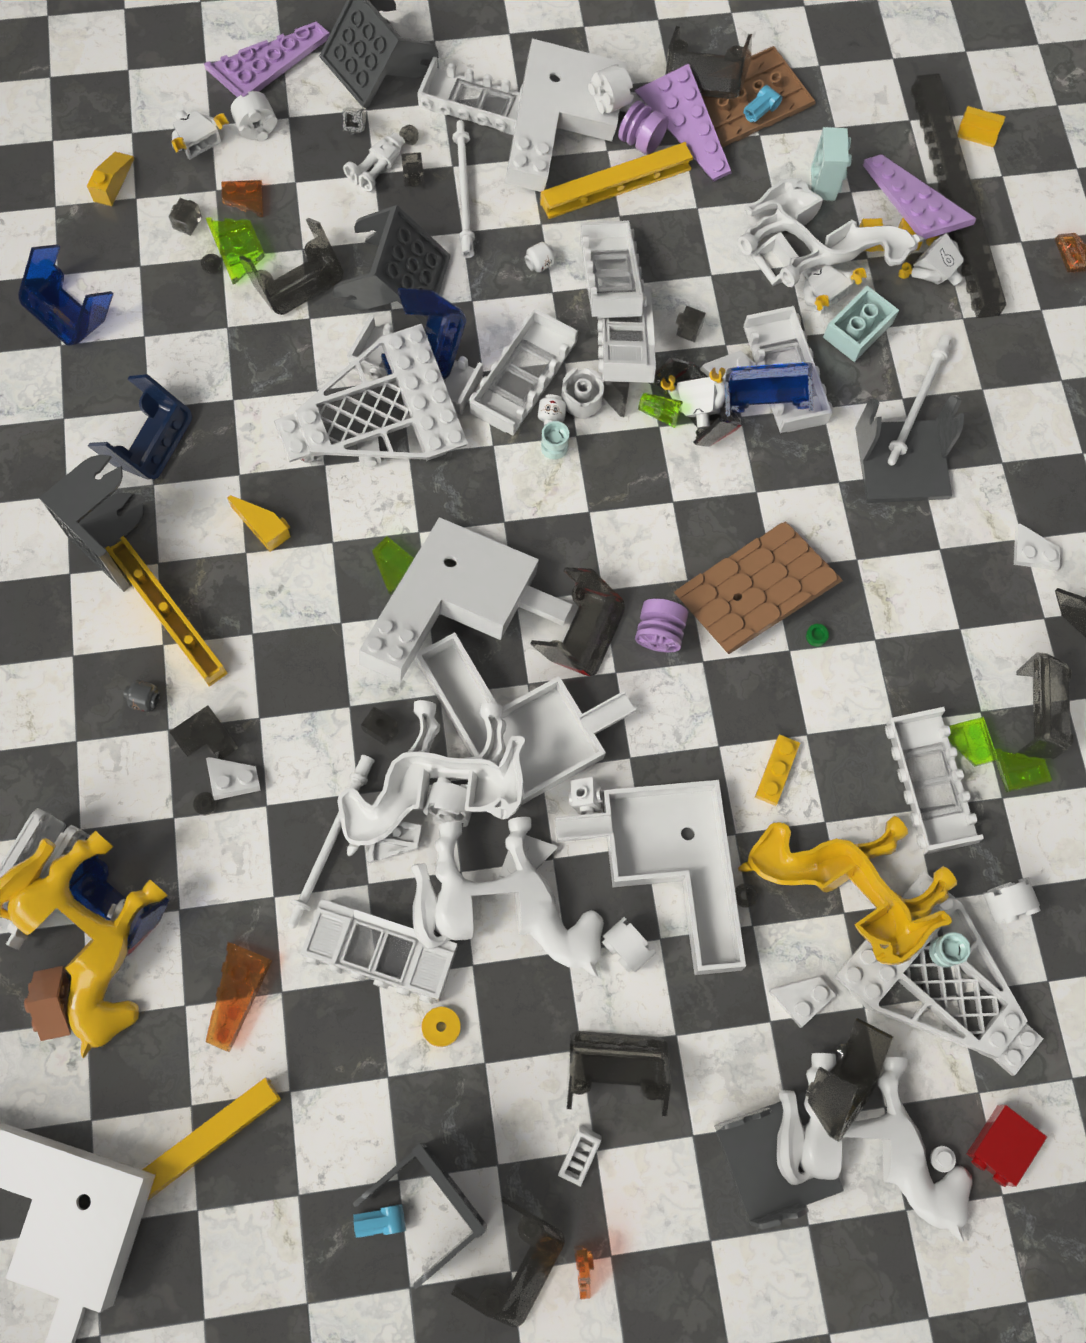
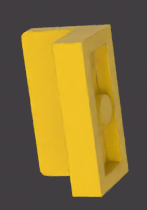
[957,106,1005,147]

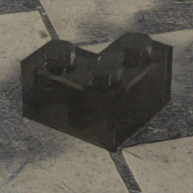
[169,705,238,760]

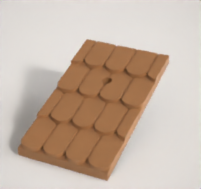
[696,46,816,148]
[674,521,843,654]

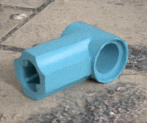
[743,85,783,122]
[353,1204,406,1238]

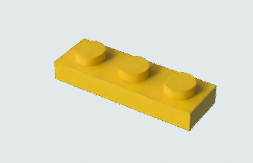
[755,734,800,806]

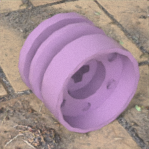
[618,101,669,155]
[635,599,689,653]

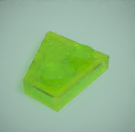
[372,536,414,595]
[992,748,1052,793]

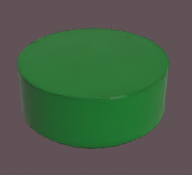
[806,624,829,647]

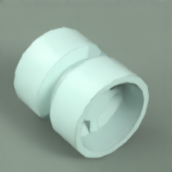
[541,421,569,460]
[929,932,971,967]

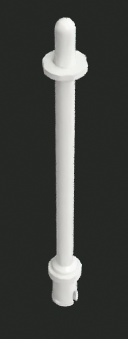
[452,120,475,258]
[888,335,953,466]
[288,755,375,929]

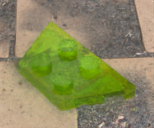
[206,217,265,284]

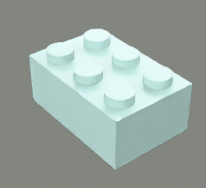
[811,127,852,201]
[823,286,899,362]

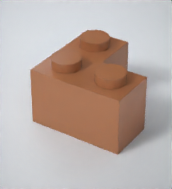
[24,966,72,1041]

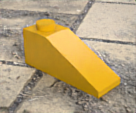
[87,151,134,206]
[227,495,291,552]

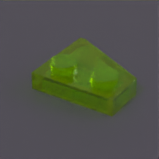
[638,393,683,428]
[948,717,998,767]

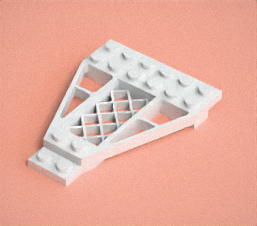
[274,324,468,462]
[834,871,1044,1076]

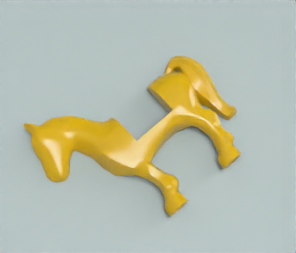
[738,816,957,965]
[0,831,168,1058]

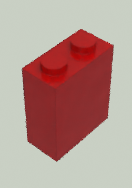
[966,1105,1047,1187]

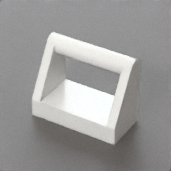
[751,232,799,286]

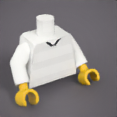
[171,110,229,160]
[898,233,963,286]
[802,265,867,315]
[661,367,728,428]

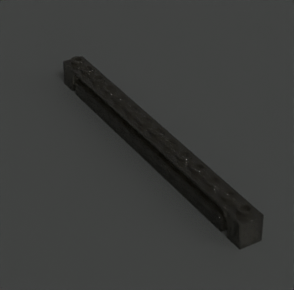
[911,73,1007,319]

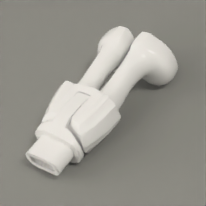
[343,133,405,191]

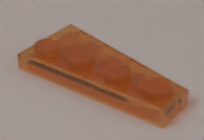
[205,942,272,1052]

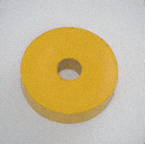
[422,1007,461,1047]

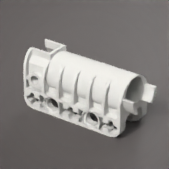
[0,808,90,950]

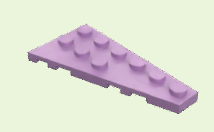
[204,22,330,97]
[635,64,732,182]
[863,154,976,239]

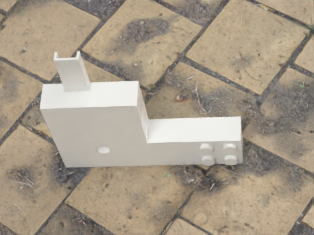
[505,39,653,192]
[359,517,573,682]
[416,633,637,806]
[555,780,746,975]
[0,1122,155,1343]

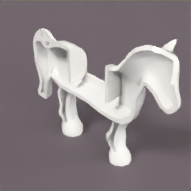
[738,178,925,287]
[337,700,525,856]
[411,817,604,977]
[777,1053,973,1242]

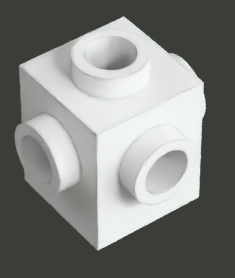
[569,777,604,815]

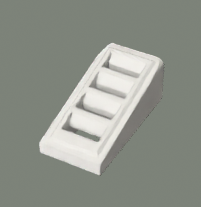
[558,1125,601,1187]

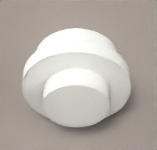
[930,1146,956,1172]

